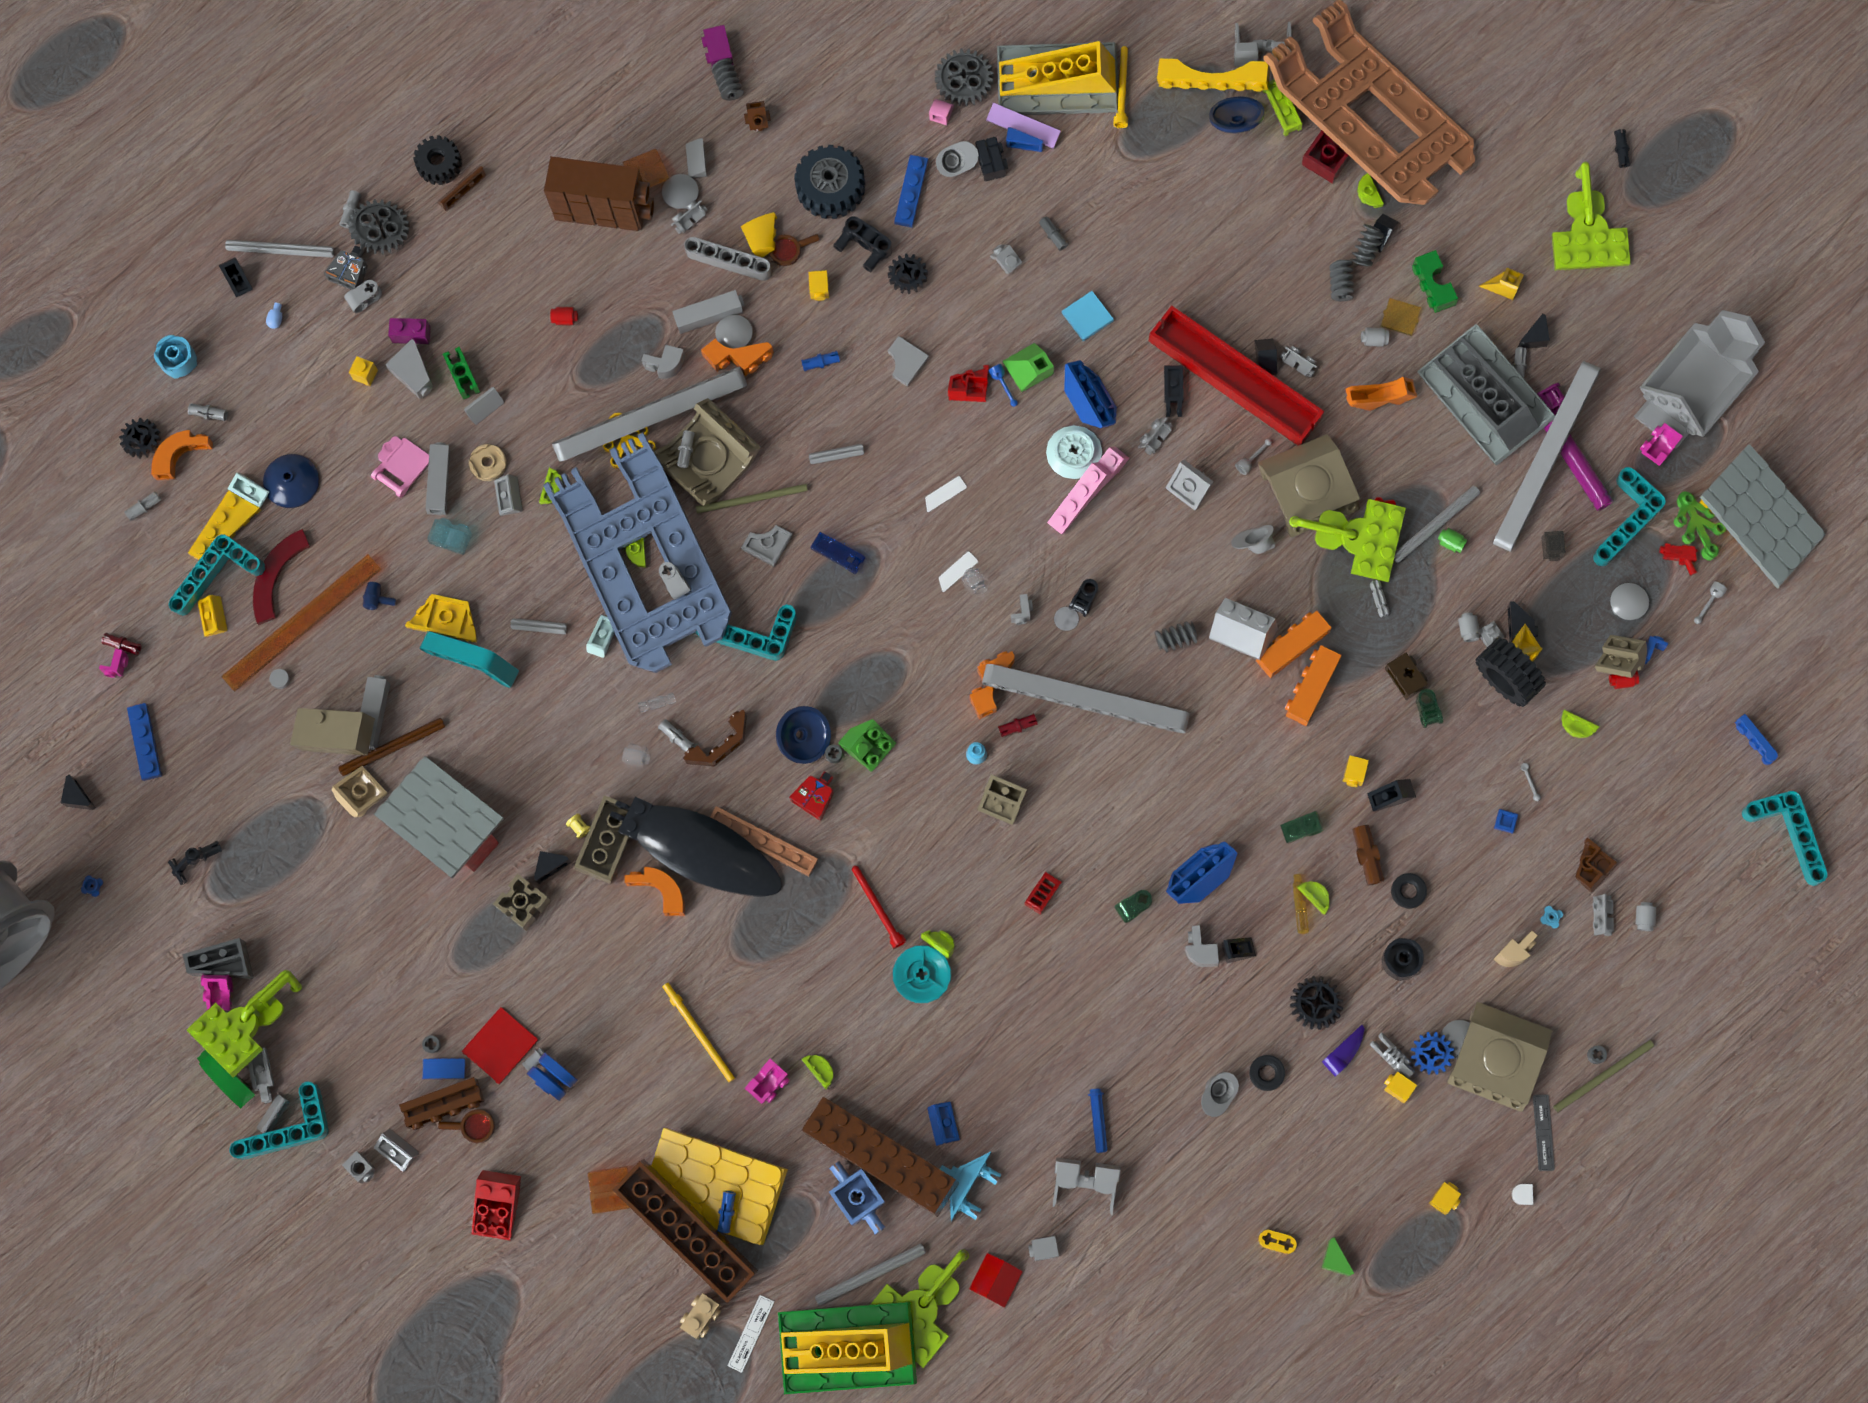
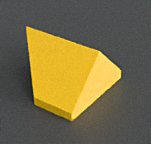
[1479,268,1524,300]
[1512,623,1542,662]

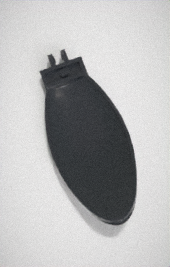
[610,797,782,897]

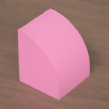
[929,99,954,125]

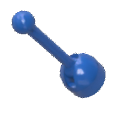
[989,364,1018,407]

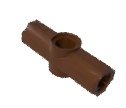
[1352,825,1385,885]

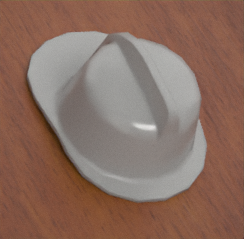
[936,141,979,177]
[1231,525,1275,554]
[1201,1072,1239,1117]

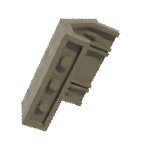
[654,398,761,506]
[1258,434,1360,538]
[1447,1002,1552,1112]

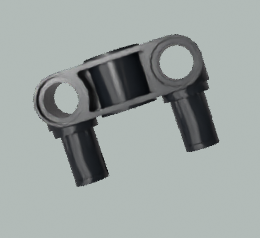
[833,216,892,273]

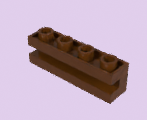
[399,1077,484,1130]

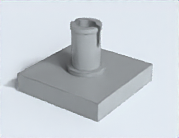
[1166,459,1213,510]

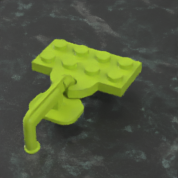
[1552,162,1630,271]
[1289,499,1406,582]
[186,970,302,1078]
[870,1249,969,1368]

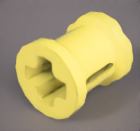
[566,813,590,839]

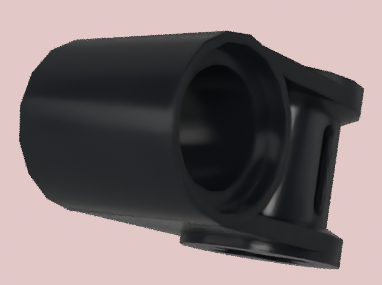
[1068,579,1098,617]

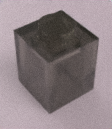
[1541,531,1566,561]

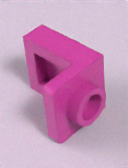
[99,649,129,678]

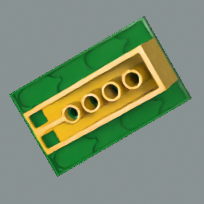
[778,1302,917,1394]

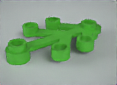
[1674,491,1726,561]

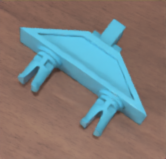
[940,1152,1002,1223]

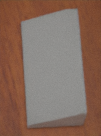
[686,138,707,178]
[464,387,504,425]
[494,474,522,516]
[257,1094,290,1133]
[374,1129,419,1172]

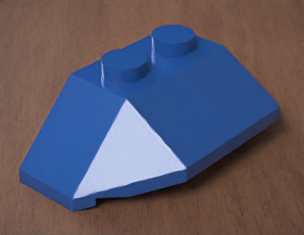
[1064,360,1117,428]
[1166,841,1238,904]

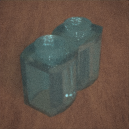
[427,518,472,555]

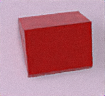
[969,1253,1023,1308]

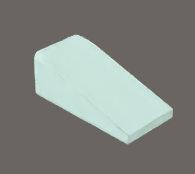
[228,473,269,508]
[586,615,615,658]

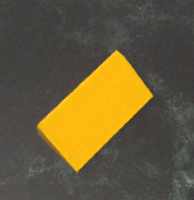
[197,595,228,637]

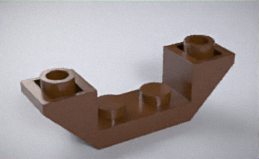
[683,709,747,767]

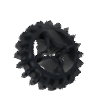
[1290,976,1343,1030]

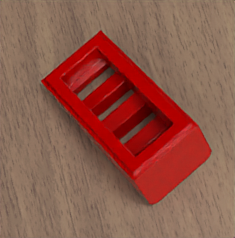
[1024,872,1062,915]

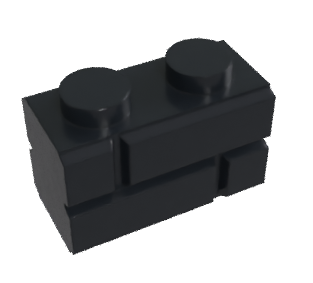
[975,137,1008,181]

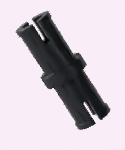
[1614,129,1631,168]

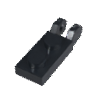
[1164,365,1183,417]

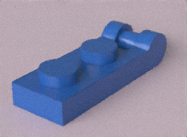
[1735,714,1778,765]

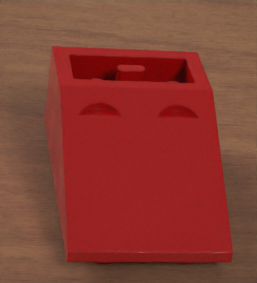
[471,1170,521,1240]

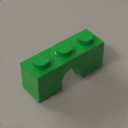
[1412,250,1458,313]

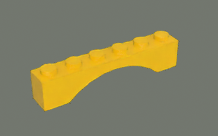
[1157,58,1270,92]

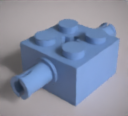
[829,1161,885,1235]

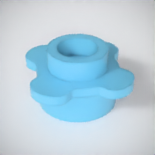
[1540,906,1563,929]

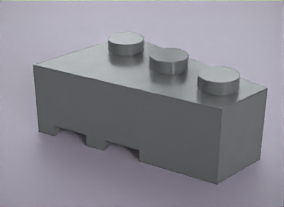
[183,938,254,979]

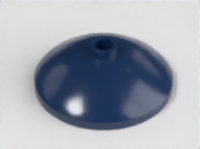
[1209,96,1265,134]
[263,454,319,508]
[776,706,831,764]

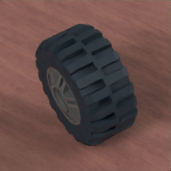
[794,145,865,219]

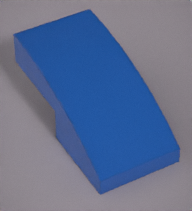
[422,1059,465,1080]

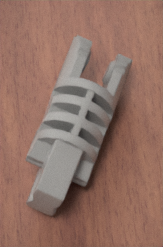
[1370,1032,1415,1078]

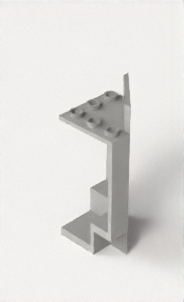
[1633,310,1765,449]

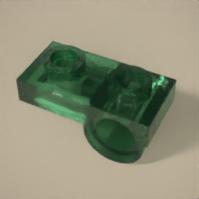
[1280,811,1324,844]

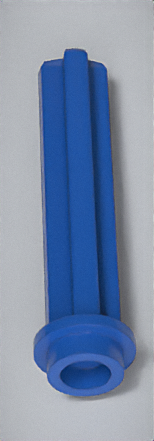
[1088,1089,1108,1153]

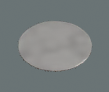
[1054,607,1079,631]

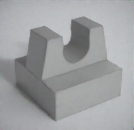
[1479,621,1504,647]

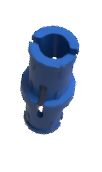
[801,351,840,372]
[717,1191,736,1233]

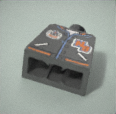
[324,246,368,290]

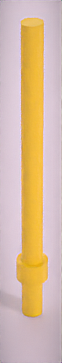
[662,982,735,1083]

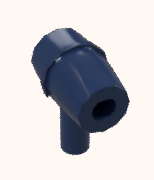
[363,582,396,610]

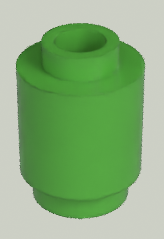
[1438,527,1467,553]

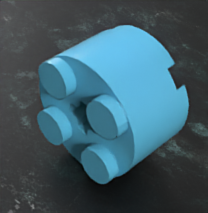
[154,335,197,379]

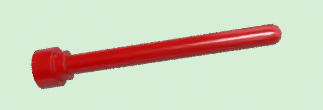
[852,865,907,949]

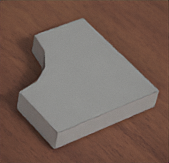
[888,336,929,387]
[741,525,793,567]

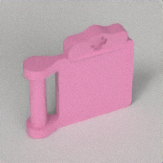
[371,436,429,498]

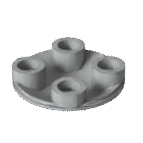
[662,174,698,209]
[715,315,753,348]
[1610,583,1649,620]
[1440,1020,1470,1059]

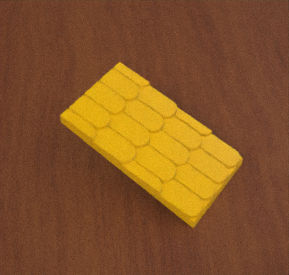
[651,1128,788,1245]

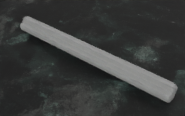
[225,240,334,258]
[1394,486,1480,563]
[815,1244,926,1305]

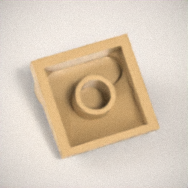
[332,766,387,817]

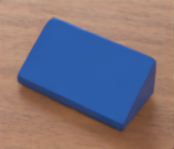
[927,1102,960,1146]

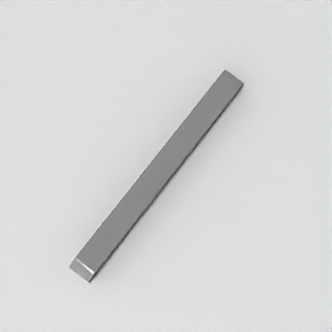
[1493,361,1601,552]
[552,367,747,462]
[982,664,1190,733]

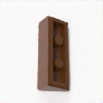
[437,166,486,211]

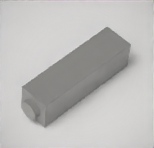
[672,290,745,334]
[426,442,450,515]
[360,675,390,749]

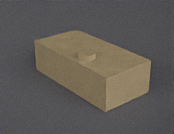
[290,708,375,755]
[574,795,630,884]

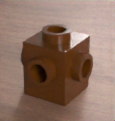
[744,101,771,131]

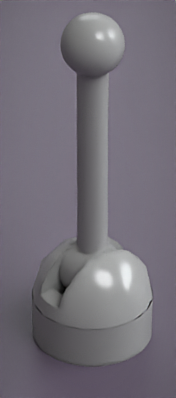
[1235,439,1272,475]
[1694,581,1727,624]

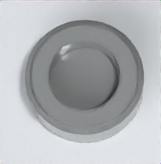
[269,669,290,689]

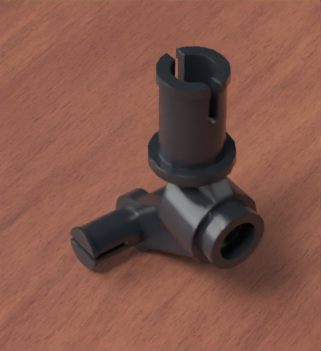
[168,841,222,885]

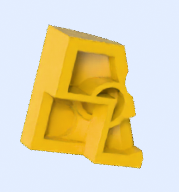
[741,212,777,258]

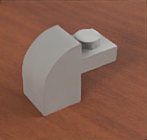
[641,345,685,379]
[1185,925,1219,967]

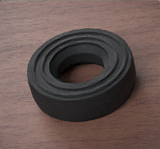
[1391,873,1427,909]
[1249,1055,1285,1091]

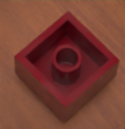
[1302,130,1351,184]

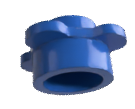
[81,875,103,897]

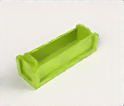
[1263,79,1302,136]

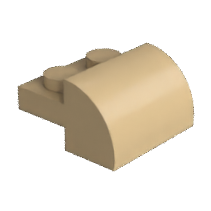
[1494,931,1538,967]

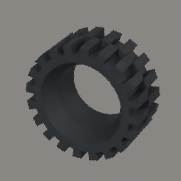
[1475,637,1546,707]

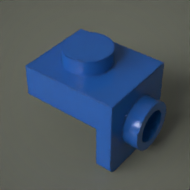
[1645,636,1668,664]

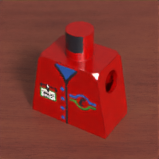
[789,771,834,821]

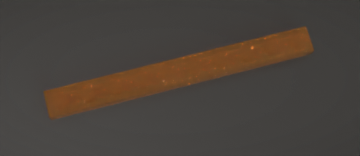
[221,554,381,692]

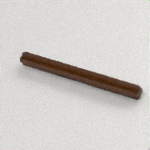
[338,718,445,776]

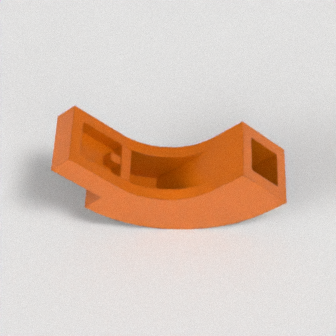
[151,430,213,480]
[625,867,685,916]

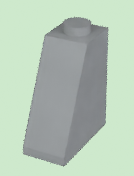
[385,339,433,399]

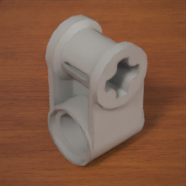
[344,280,382,313]
[659,562,691,600]

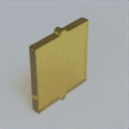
[1380,298,1421,336]

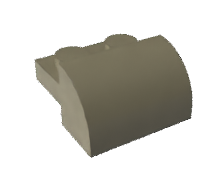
[1595,635,1647,678]
[977,774,1027,825]

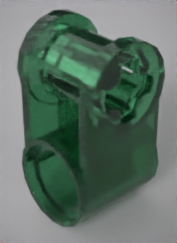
[1416,689,1443,728]
[1114,890,1152,924]

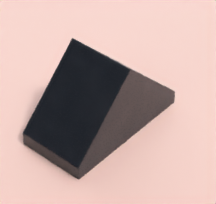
[1373,214,1399,253]
[219,257,253,297]
[1517,314,1550,349]
[1254,338,1278,375]
[61,774,96,810]
[534,851,571,884]
[1222,937,1256,964]

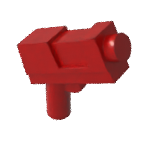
[1659,543,1698,576]

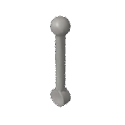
[1520,763,1541,801]

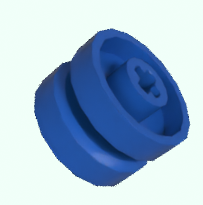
[527,1052,577,1101]

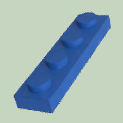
[894,155,928,228]
[127,703,162,781]

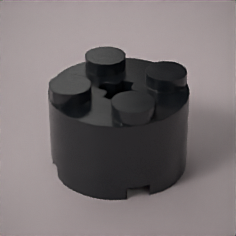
[1381,938,1424,981]

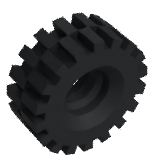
[413,135,462,185]

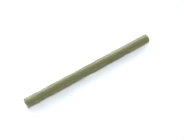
[696,484,808,514]
[1553,1040,1654,1113]

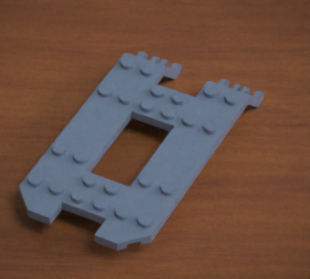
[543,432,732,673]

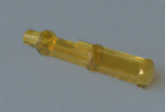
[1292,874,1309,934]

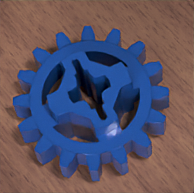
[1411,1032,1454,1075]

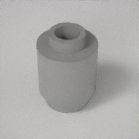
[1361,327,1389,347]
[1458,613,1480,642]
[1635,902,1657,931]

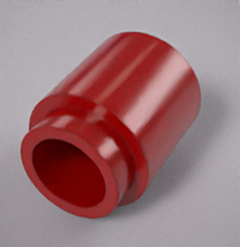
[550,307,578,325]
[1609,671,1639,689]

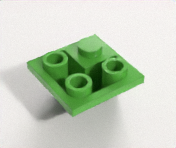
[1002,343,1054,392]
[838,719,896,772]

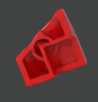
[948,365,989,402]

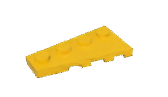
[188,490,261,560]

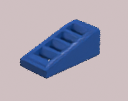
[1006,127,1043,152]

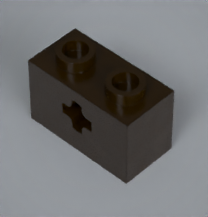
[1385,653,1428,700]

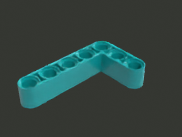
[1593,467,1666,566]
[169,534,265,616]
[696,604,797,661]
[419,631,519,688]
[1742,791,1828,886]
[229,1082,329,1160]

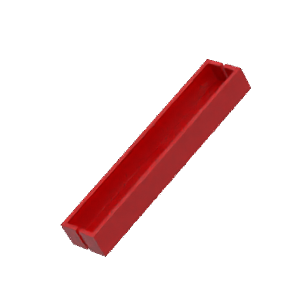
[1148,305,1324,446]

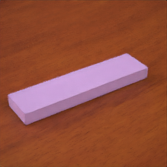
[986,103,1061,149]

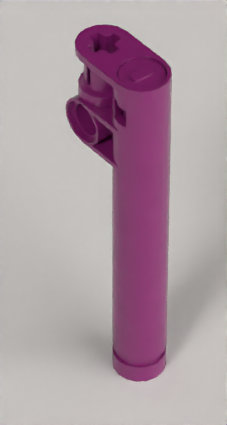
[1537,383,1613,511]

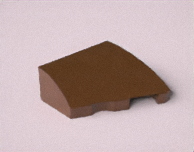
[1575,838,1618,893]

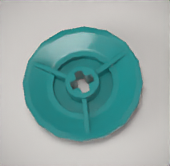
[893,946,951,1003]

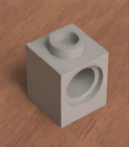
[342,1151,377,1183]
[1028,1236,1059,1261]

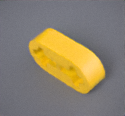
[1258,1230,1297,1254]

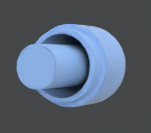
[266,303,283,329]

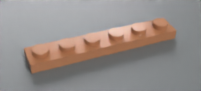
[710,806,818,877]

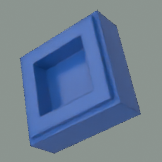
[1494,809,1518,834]

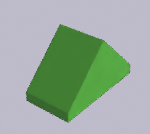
[1321,1238,1354,1276]

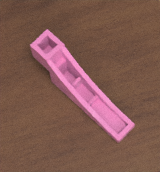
[1047,447,1129,534]

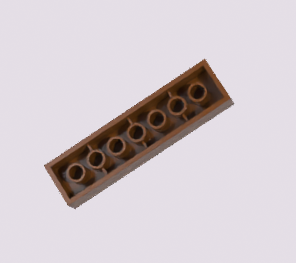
[802,1097,959,1217]
[613,1159,758,1303]

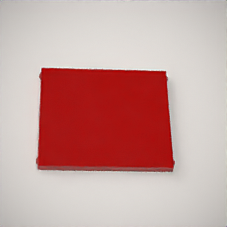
[462,1007,538,1085]

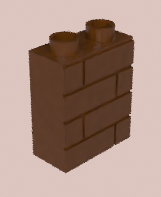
[544,156,654,231]

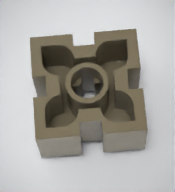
[493,874,551,931]

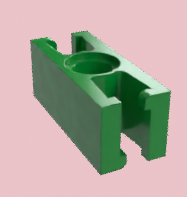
[443,346,480,400]

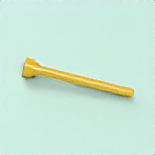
[1113,46,1128,128]

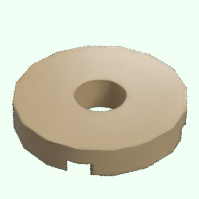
[469,444,507,481]

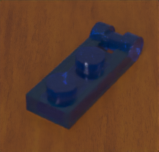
[810,532,865,574]

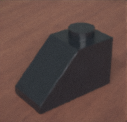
[1507,601,1538,642]
[1367,779,1416,812]

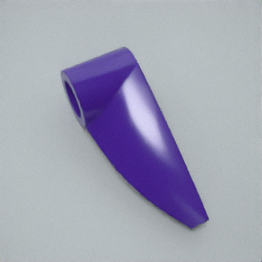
[1322,1025,1365,1076]

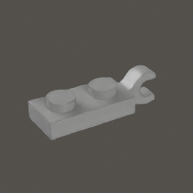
[248,1047,274,1104]

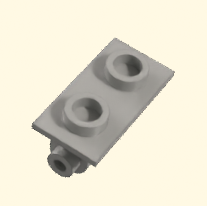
[671,200,708,234]
[1280,345,1319,378]
[1138,417,1173,455]
[1592,894,1614,936]

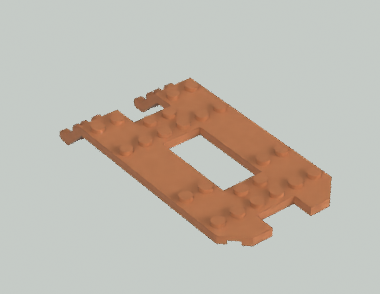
[1263,0,1475,205]

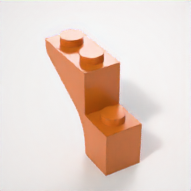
[701,338,774,376]
[1346,377,1417,411]
[969,651,1014,719]

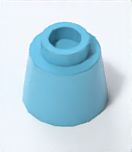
[966,742,987,764]

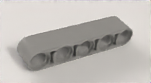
[684,237,772,281]

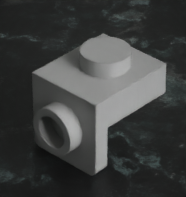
[990,244,1022,274]
[1011,594,1033,625]

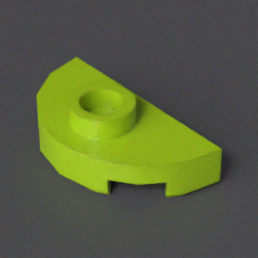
[1357,173,1384,208]
[539,467,564,504]
[625,537,646,568]
[1561,710,1599,738]
[1297,881,1329,915]
[921,930,954,959]
[801,1055,833,1090]

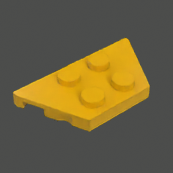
[405,594,477,643]

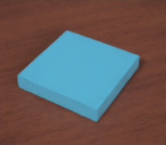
[1062,291,1114,341]

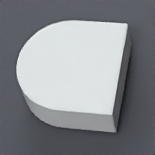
[1512,1184,1533,1205]

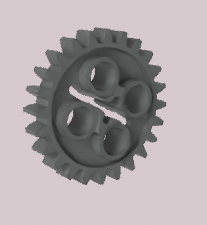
[935,48,994,106]
[349,199,409,255]

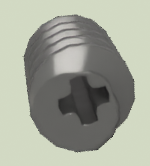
[711,58,744,101]
[1350,224,1384,266]
[1329,260,1354,301]
[1155,621,1197,653]

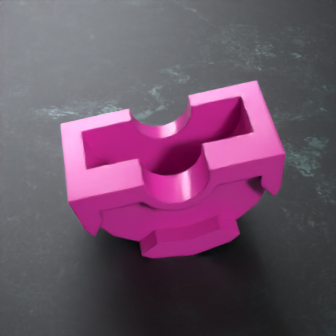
[1640,423,1683,466]
[201,975,233,1010]
[745,1059,790,1104]

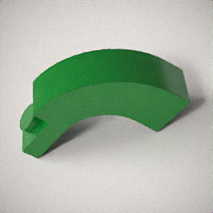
[197,1050,255,1109]

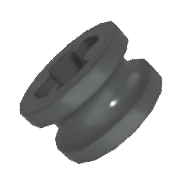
[825,745,843,763]
[422,1035,441,1053]
[1587,1046,1607,1064]

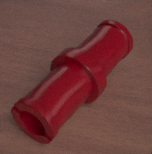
[101,633,142,656]
[998,713,1038,737]

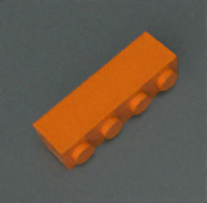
[1256,611,1331,679]
[1285,645,1342,726]

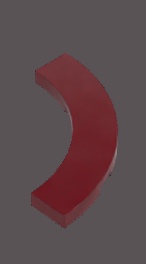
[253,529,310,625]

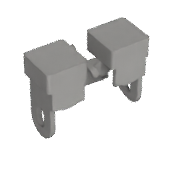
[1234,21,1292,66]
[1053,1157,1121,1215]

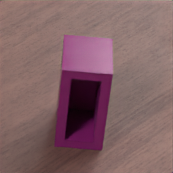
[701,25,734,66]
[388,318,431,344]

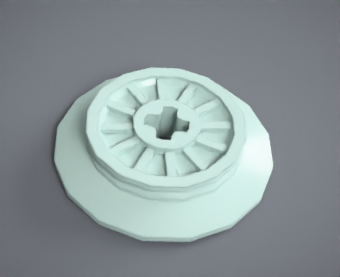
[1046,425,1102,479]

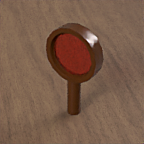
[770,234,820,266]
[438,1109,495,1144]

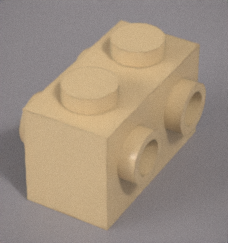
[680,1293,721,1340]

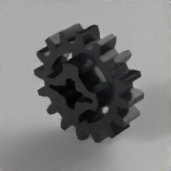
[888,253,928,294]
[119,418,161,459]

